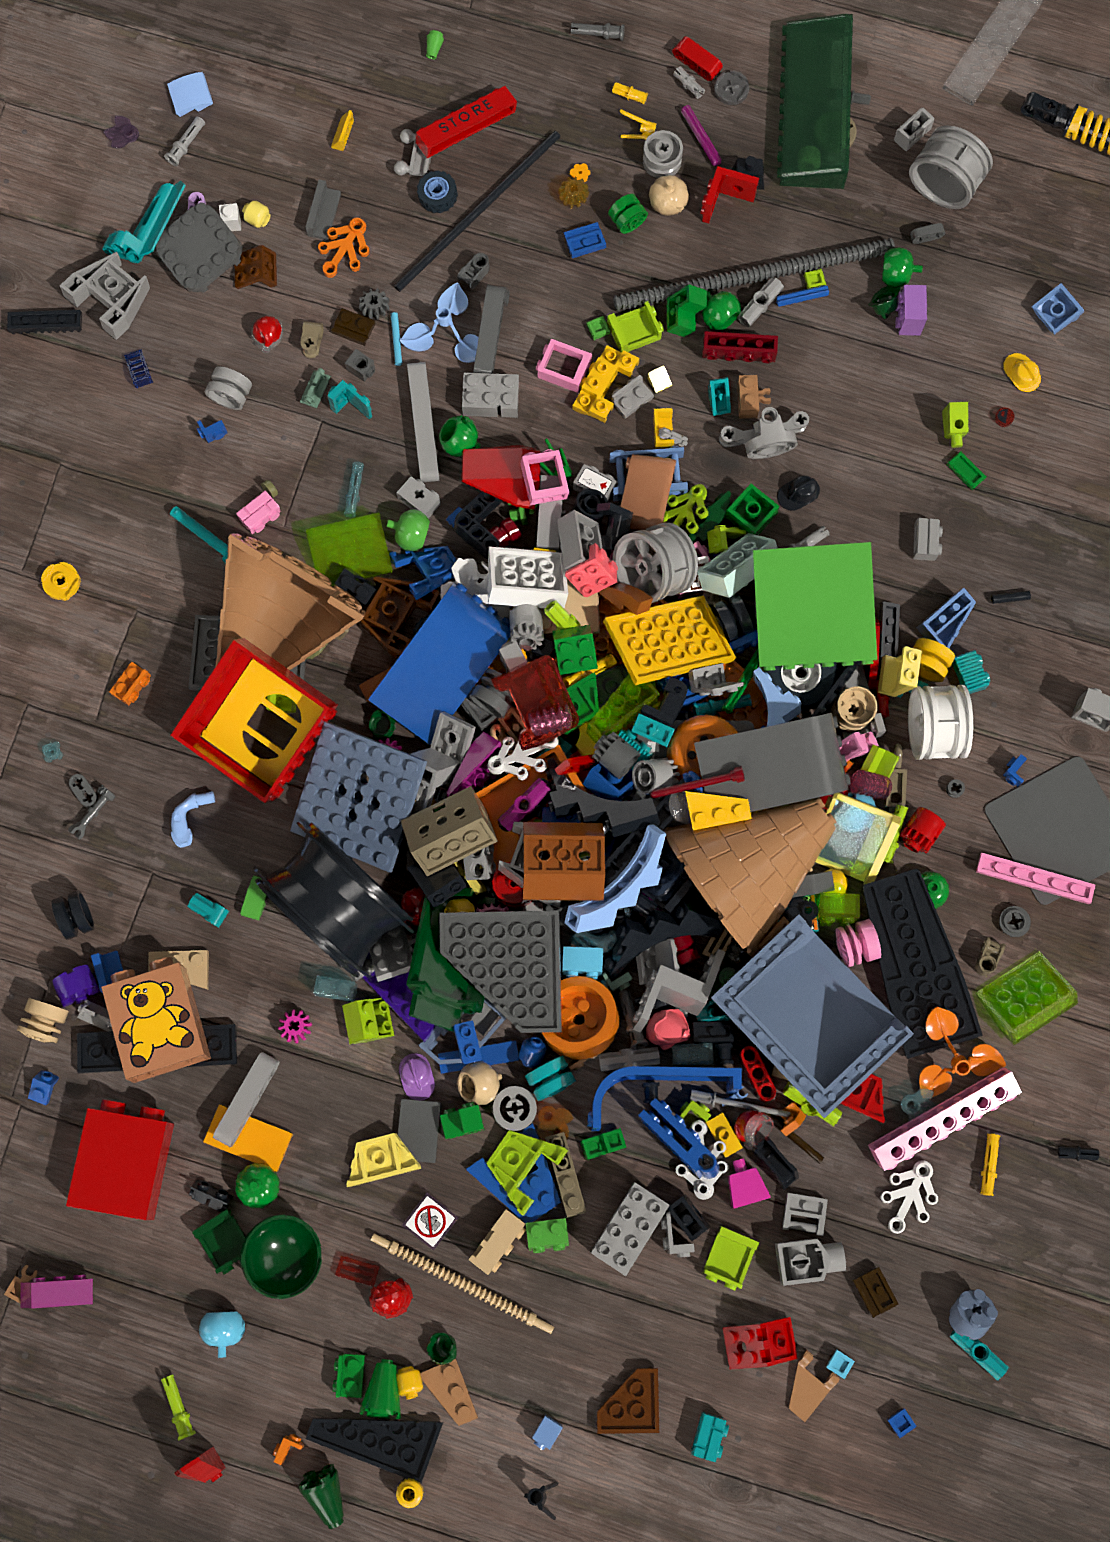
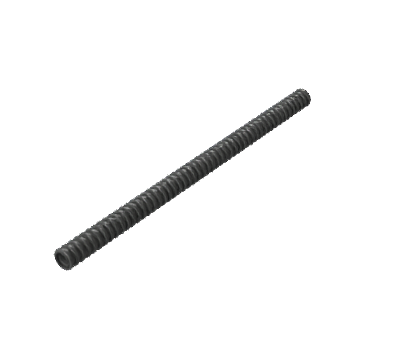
[613,238,895,312]

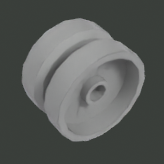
[643,130,683,178]
[205,366,252,410]

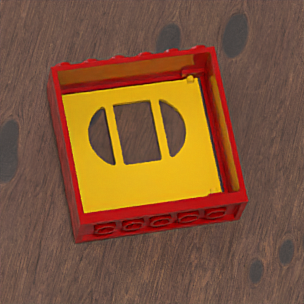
[170,638,338,803]

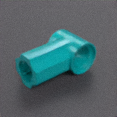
[187,893,230,928]

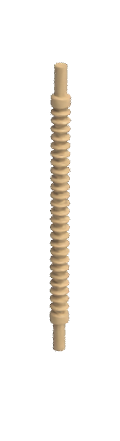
[371,1233,554,1334]

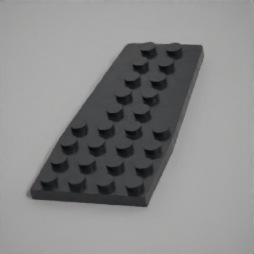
[862,869,983,1059]

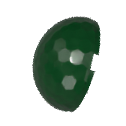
[240,1215,322,1299]

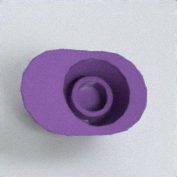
[399,1053,435,1101]

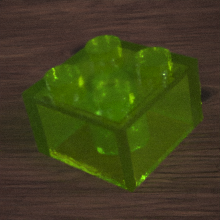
[815,893,860,926]

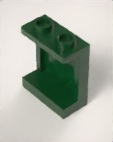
[192,1209,246,1275]

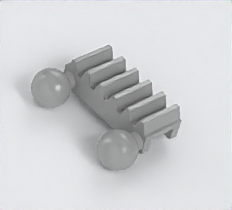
[394,129,432,177]

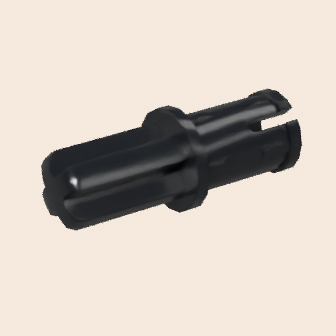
[1058,1145,1100,1161]

